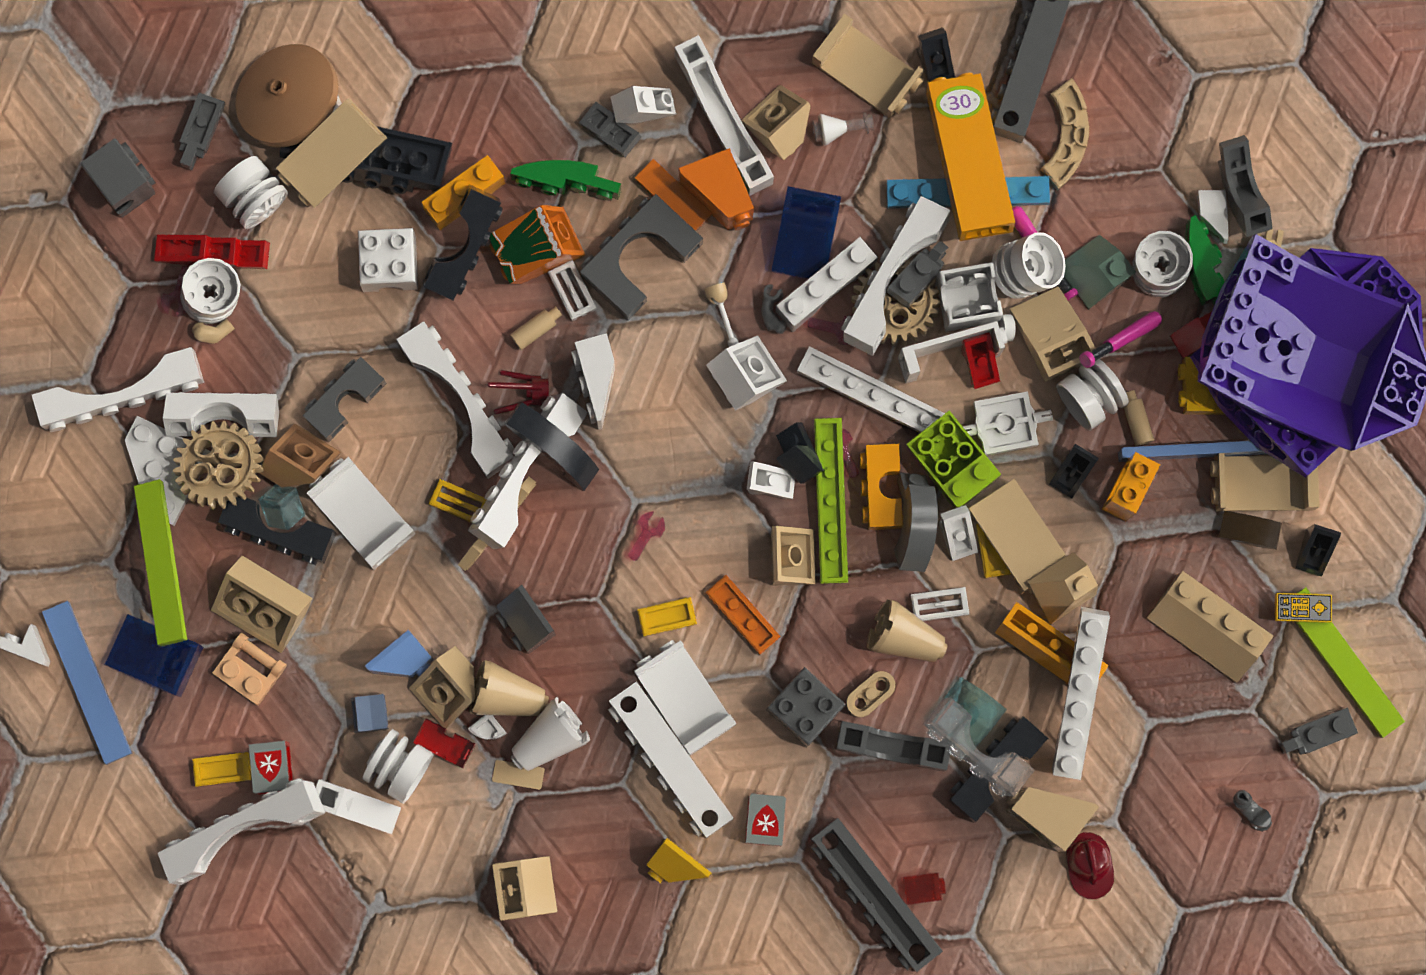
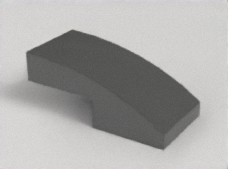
[579,102,642,158]

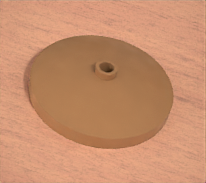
[235,44,339,147]

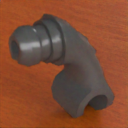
[761,284,787,334]
[1233,790,1272,832]

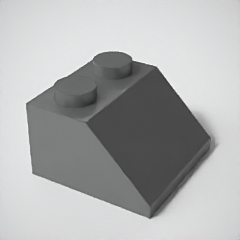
[495,585,556,654]

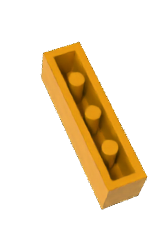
[995,602,1109,683]

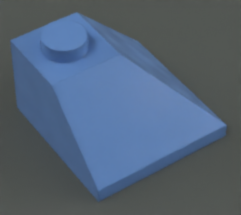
[365,630,434,678]

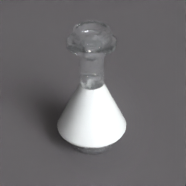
[812,112,874,146]

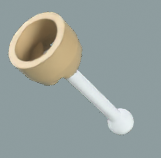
[704,283,739,347]

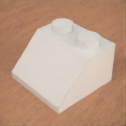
[706,335,787,411]

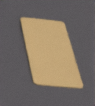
[492,760,545,790]

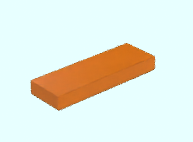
[635,159,712,232]
[705,575,781,655]

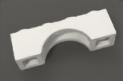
[775,237,878,332]
[163,392,279,437]

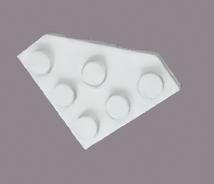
[125,416,211,526]

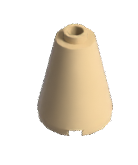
[867,599,947,662]
[469,660,549,716]

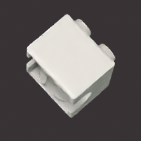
[358,228,418,292]
[936,262,1003,332]

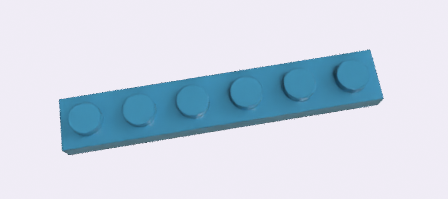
[886,176,1050,209]

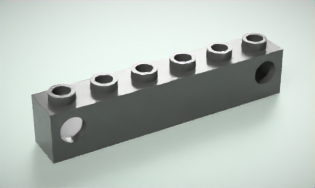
[991,0,1070,143]
[811,818,943,972]

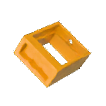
[1102,452,1161,522]

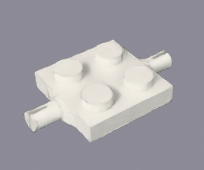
[963,391,1053,456]

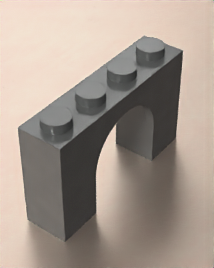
[580,194,703,321]

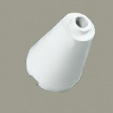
[511,697,590,771]

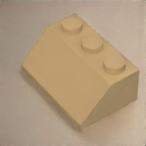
[211,556,313,653]

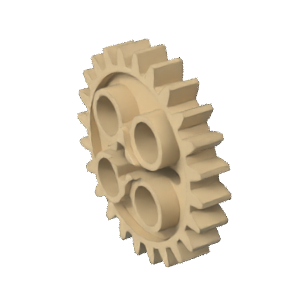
[852,259,940,346]
[173,421,264,510]

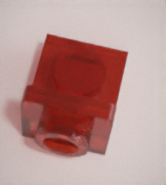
[903,872,946,905]

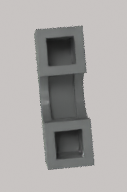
[303,357,387,442]

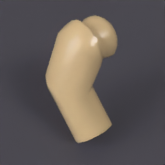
[192,318,235,344]

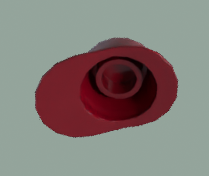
[1066,832,1114,899]

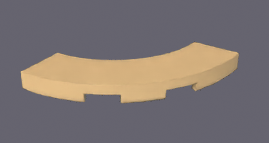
[1041,78,1089,191]
[458,477,536,571]

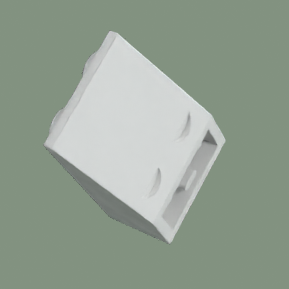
[571,333,615,430]

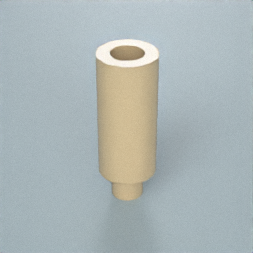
[510,307,562,350]
[1124,390,1154,446]

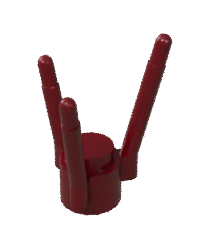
[487,370,549,414]

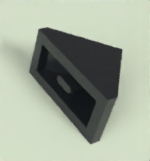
[1049,444,1099,498]
[1295,524,1341,577]

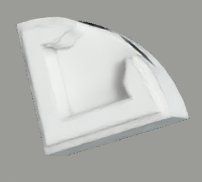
[468,715,507,740]

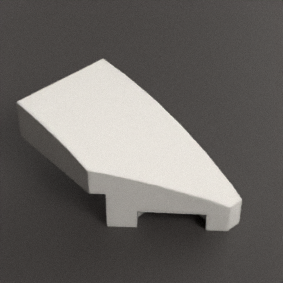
[1197,190,1228,244]

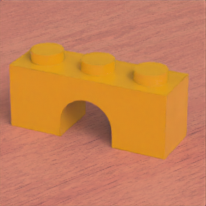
[421,155,505,231]
[860,444,903,530]

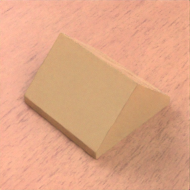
[771,526,815,586]

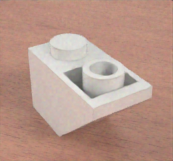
[611,86,676,124]

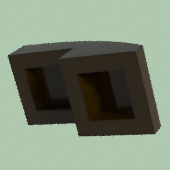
[1219,510,1282,550]

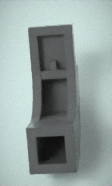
[1218,135,1273,237]
[894,473,938,572]

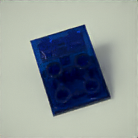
[771,186,841,279]
[104,614,204,697]

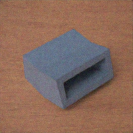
[351,694,389,733]

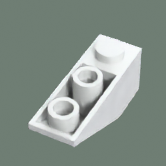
[316,779,401,834]

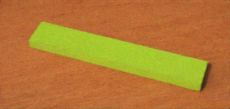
[814,418,848,584]
[134,479,187,647]
[1296,587,1405,738]

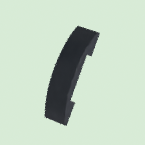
[504,402,599,491]

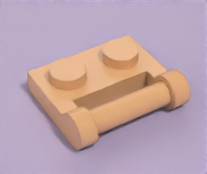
[212,633,287,706]

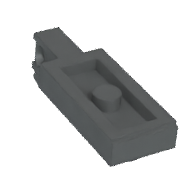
[179,93,226,170]
[887,241,949,308]
[1279,708,1358,755]

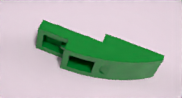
[510,160,622,201]
[1185,215,1225,306]

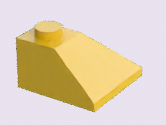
[646,838,711,884]

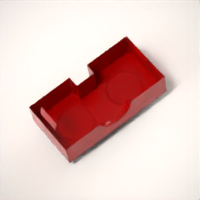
[413,718,476,769]

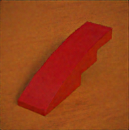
[154,234,270,269]

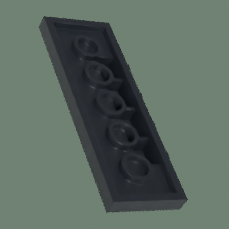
[280,126,452,194]

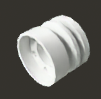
[214,156,288,229]
[1132,231,1193,297]
[992,233,1066,299]
[180,258,240,324]
[1056,359,1129,431]
[362,729,434,804]

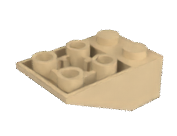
[1009,286,1095,382]

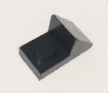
[917,27,955,82]
[776,422,824,484]

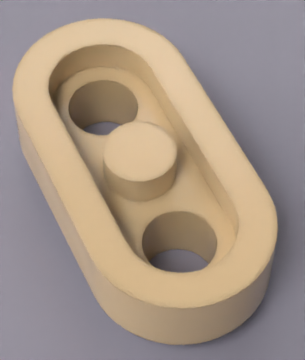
[846,671,895,718]

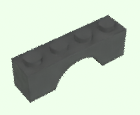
[835,721,952,772]

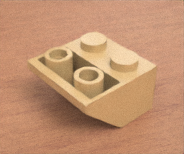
[492,856,557,921]

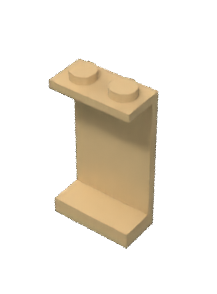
[812,13,923,119]
[276,98,387,208]
[1210,453,1320,511]
[968,479,1066,594]

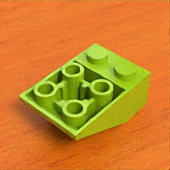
[906,410,1001,509]

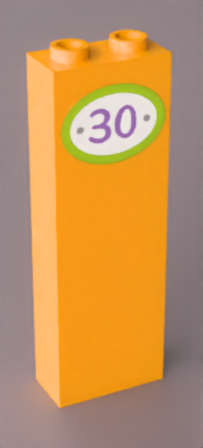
[926,73,1015,242]

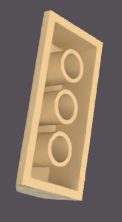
[1146,571,1273,683]

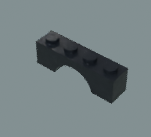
[422,184,503,301]
[218,496,336,566]
[948,716,1048,823]

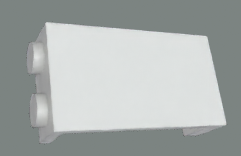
[898,321,1007,383]
[307,457,416,570]
[634,640,736,756]

